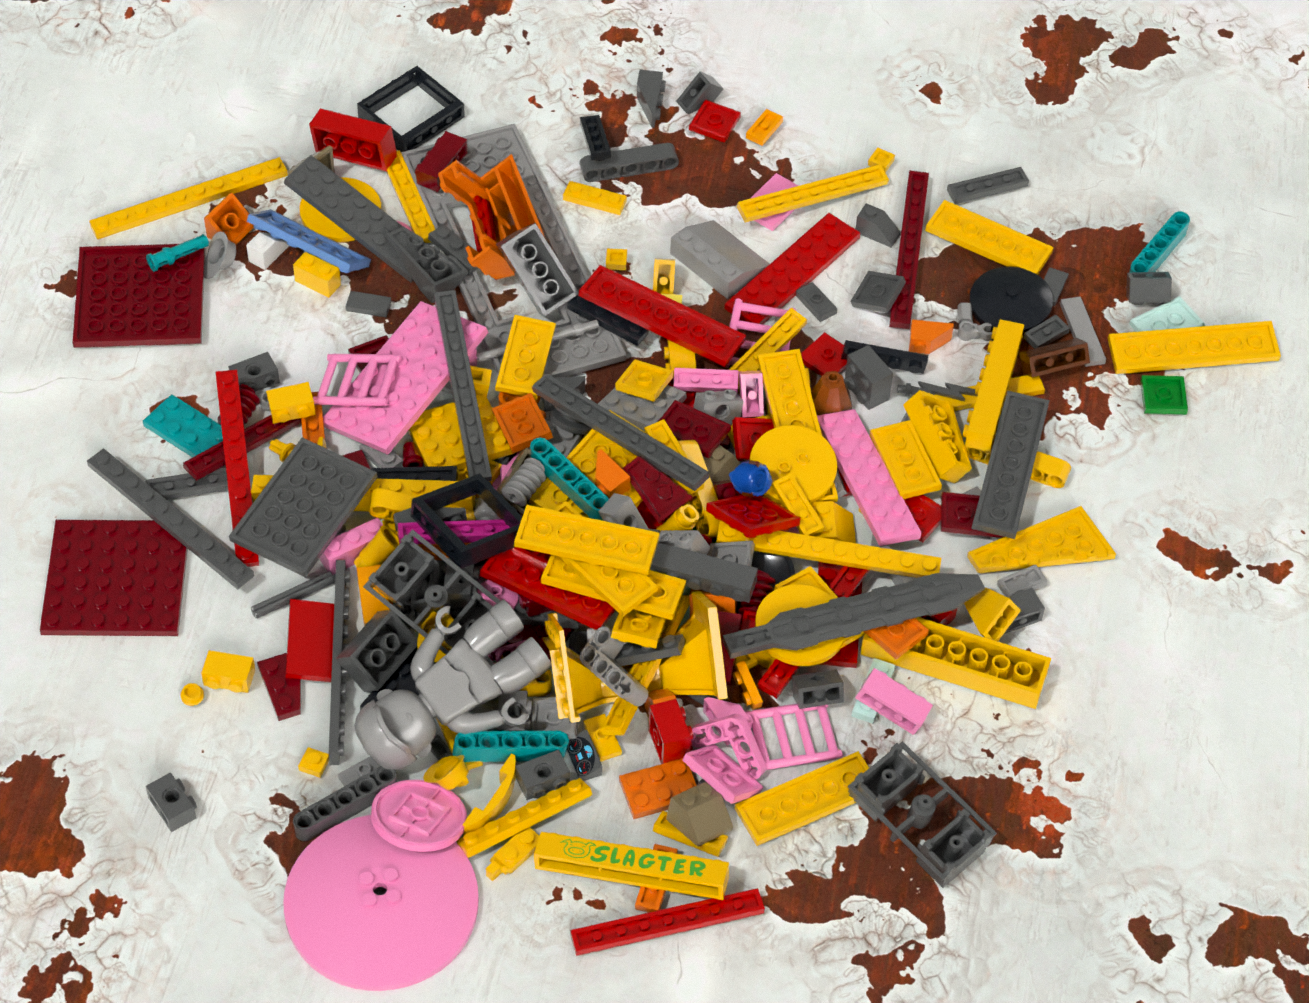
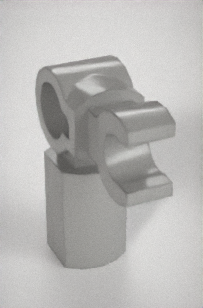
[958,303,992,341]

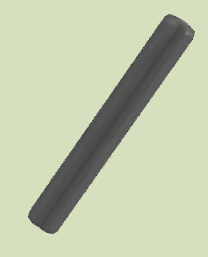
[251,571,335,618]

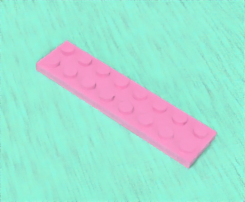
[817,409,921,546]

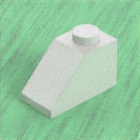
[247,232,289,270]

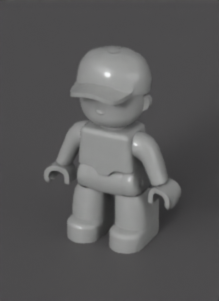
[354,599,551,770]

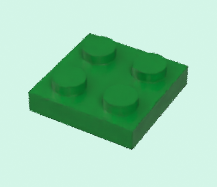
[1140,375,1188,415]

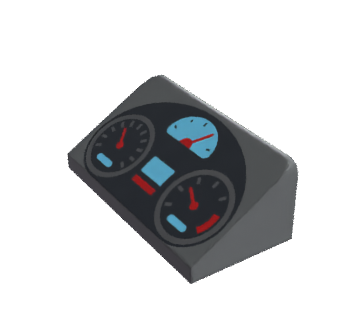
[567,730,602,781]

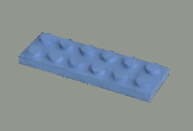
[247,209,371,273]

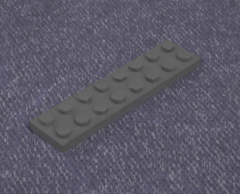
[284,155,413,283]
[972,391,1050,539]

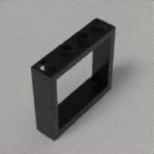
[357,66,465,152]
[411,473,522,569]

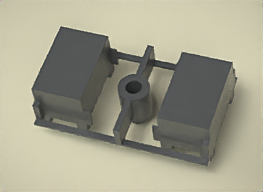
[363,529,500,655]
[847,741,997,888]

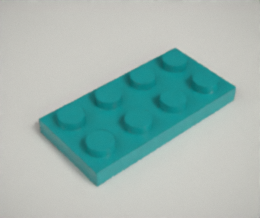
[143,394,223,458]

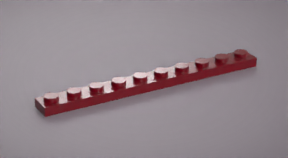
[889,170,929,329]

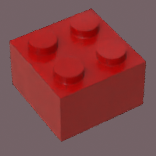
[648,699,694,764]

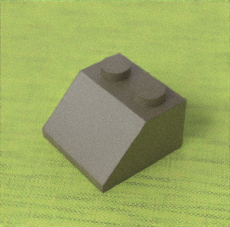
[703,445,740,483]
[666,782,733,846]

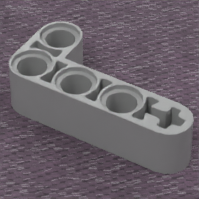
[580,626,648,706]

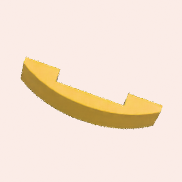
[463,753,516,836]

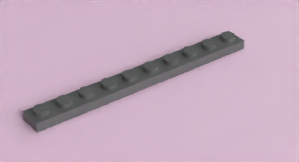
[434,290,492,481]
[532,373,709,491]
[87,448,254,590]
[329,560,350,765]

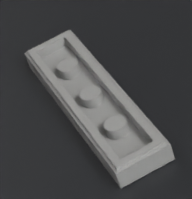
[1060,296,1106,367]

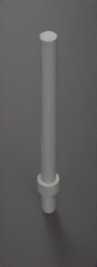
[476,320,599,362]

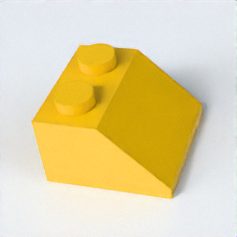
[811,501,856,543]

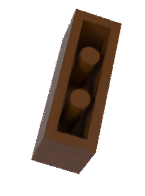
[1019,338,1090,378]

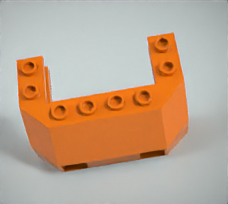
[438,154,546,280]

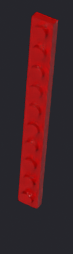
[215,370,259,567]

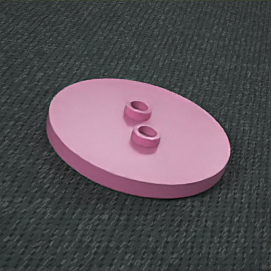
[371,780,467,852]

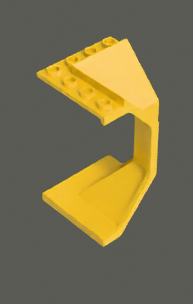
[542,591,728,723]

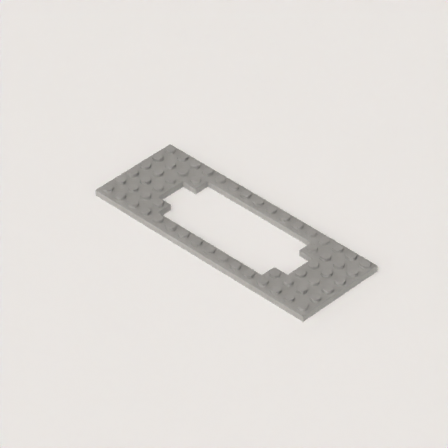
[401,123,626,378]

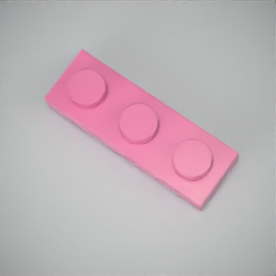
[673,368,739,393]

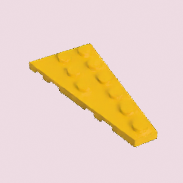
[967,506,1116,573]

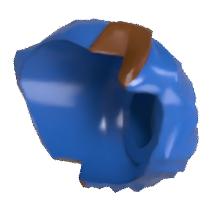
[729,460,772,498]

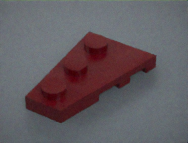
[622,456,695,523]
[257,653,301,721]

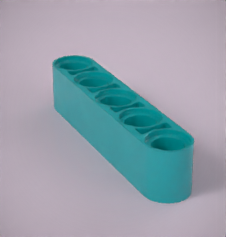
[1129,211,1190,273]
[530,438,609,521]
[452,730,569,762]

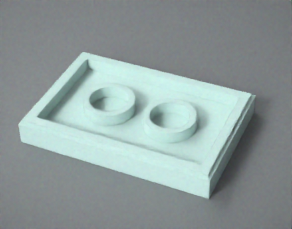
[1129,296,1205,332]

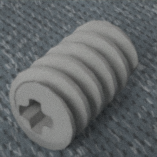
[501,458,546,506]

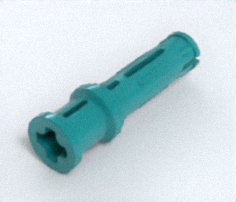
[146,234,209,272]

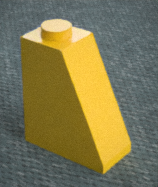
[964,587,1021,641]

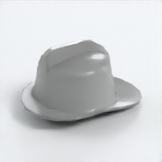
[204,231,236,279]

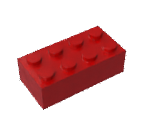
[309,108,397,172]

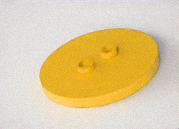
[300,177,381,242]
[749,425,837,504]
[755,584,845,666]

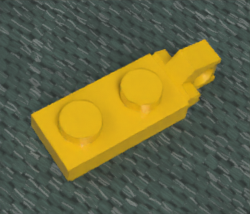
[485,827,539,881]

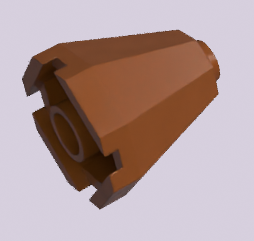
[811,371,852,416]

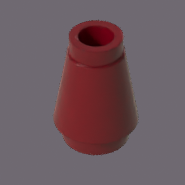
[402,442,424,467]

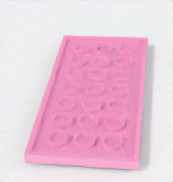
[323,301,488,455]

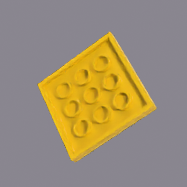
[408,394,514,470]

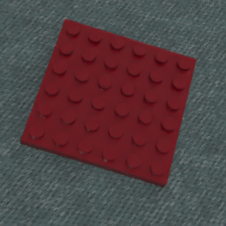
[72,244,205,348]
[40,519,188,636]

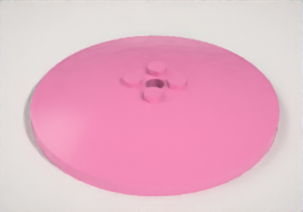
[283,815,479,991]

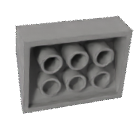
[670,220,769,299]

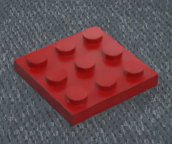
[706,495,801,538]

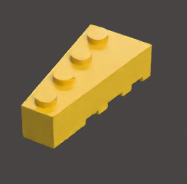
[903,390,972,483]

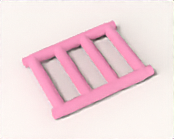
[725,299,796,368]
[313,354,402,406]
[748,704,843,770]

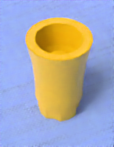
[656,504,699,532]
[354,525,399,568]

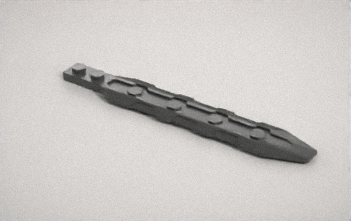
[722,573,985,659]

